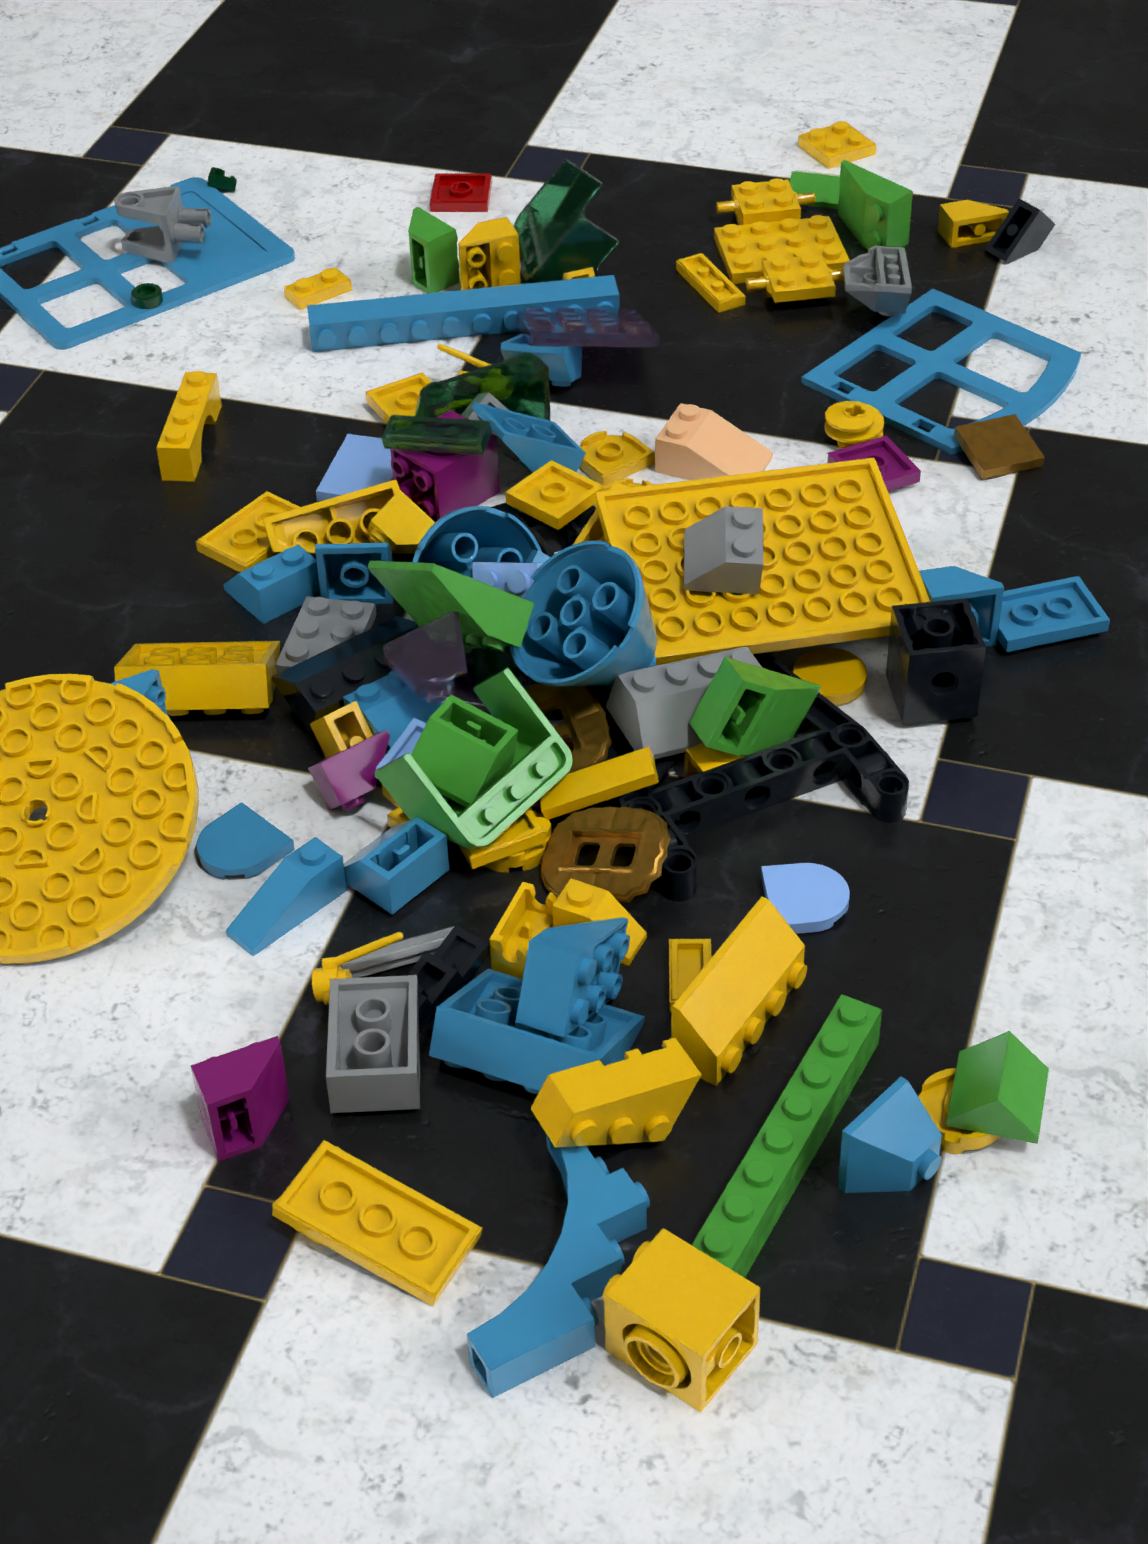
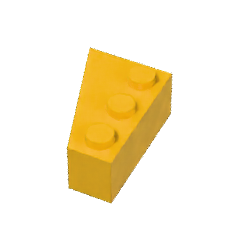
[531,1038,702,1148]

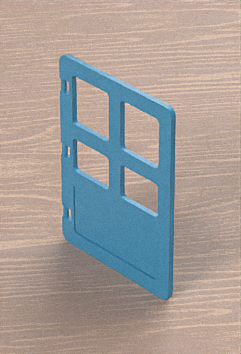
[0,177,295,350]

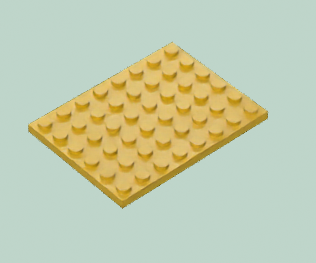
[595,457,931,666]

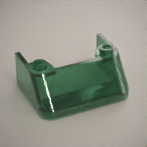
[513,158,619,283]

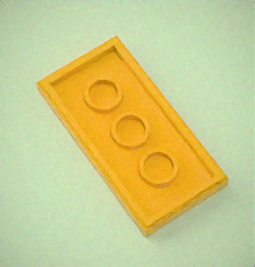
[272,1140,482,1307]

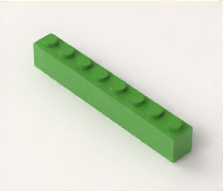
[692,994,882,1278]

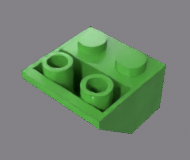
[408,207,459,293]
[411,694,518,807]

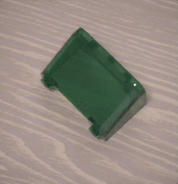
[410,353,551,432]

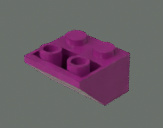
[191,1036,290,1162]

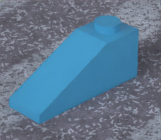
[226,837,347,956]

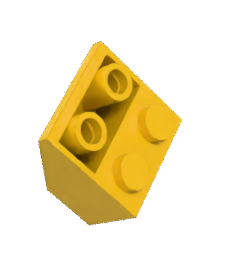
[458,217,521,290]

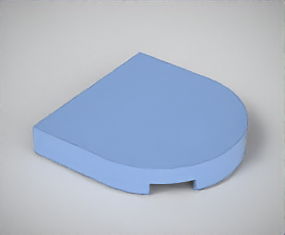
[761,863,850,934]

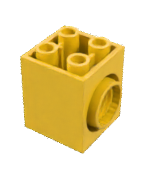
[602,1228,760,1412]

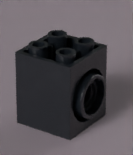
[886,598,986,725]

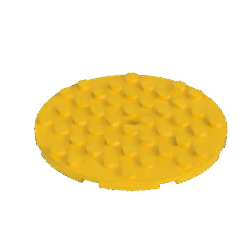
[0,674,199,964]

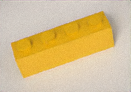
[671,897,807,1086]

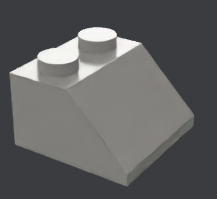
[684,506,764,594]

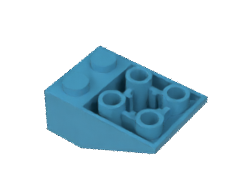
[515,917,630,1038]

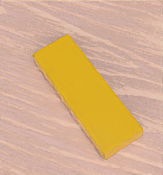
[676,253,746,313]
[540,746,659,820]

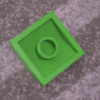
[789,170,840,209]

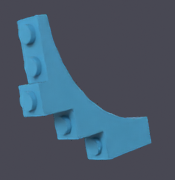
[467,1134,650,1398]

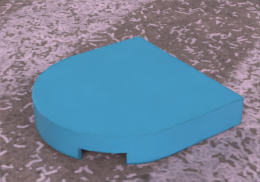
[197,802,295,879]

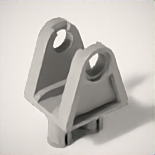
[114,186,211,263]

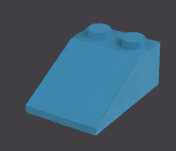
[471,402,586,472]
[343,666,444,756]

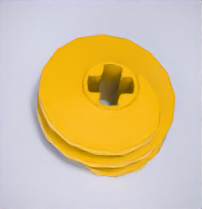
[824,401,884,449]

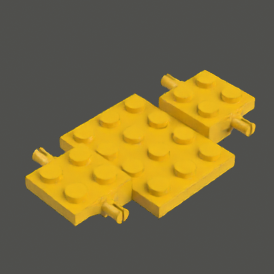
[714,178,850,303]

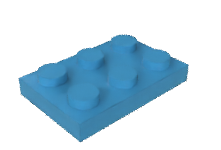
[997,576,1110,652]

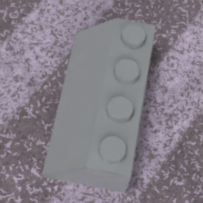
[606,646,762,759]

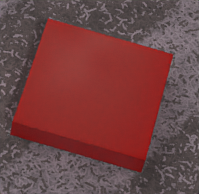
[430,173,492,212]

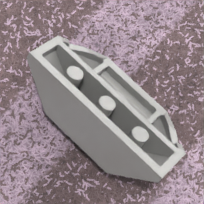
[843,246,912,316]

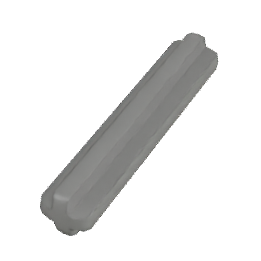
[341,926,455,978]

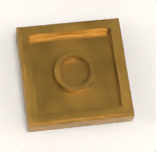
[954,414,1045,479]

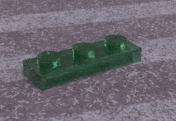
[382,415,492,455]

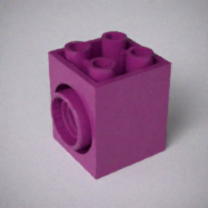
[390,410,500,522]

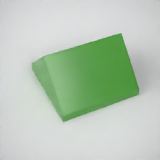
[946,1031,1049,1144]

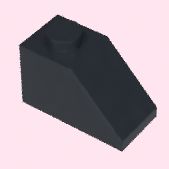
[984,198,1056,264]

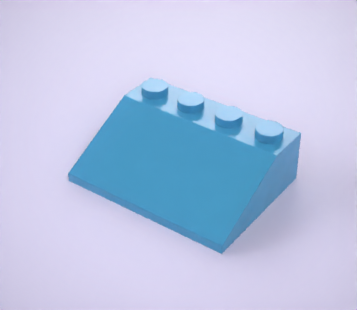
[429,968,645,1094]

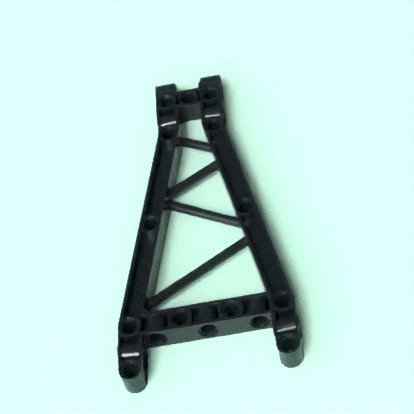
[491,502,909,902]

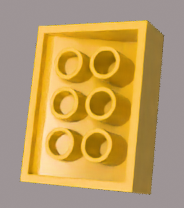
[114,641,280,716]

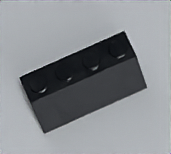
[271,616,442,736]

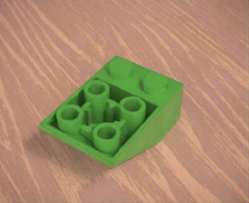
[689,657,821,756]

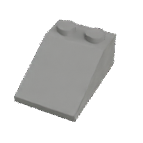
[326,975,420,1113]

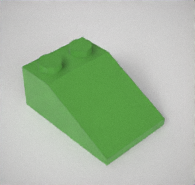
[838,160,913,249]

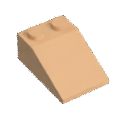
[655,403,773,480]

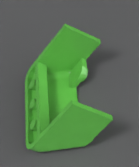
[374,668,573,850]

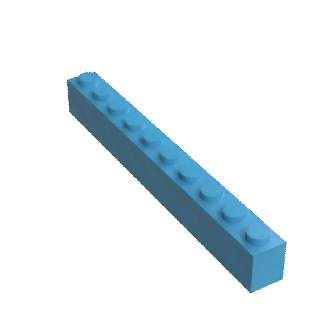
[307,275,620,352]

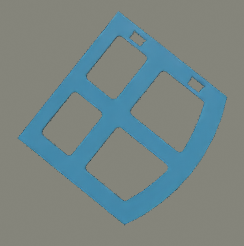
[801,289,1081,455]

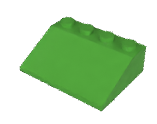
[367,561,535,652]

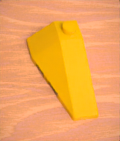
[262,479,400,554]

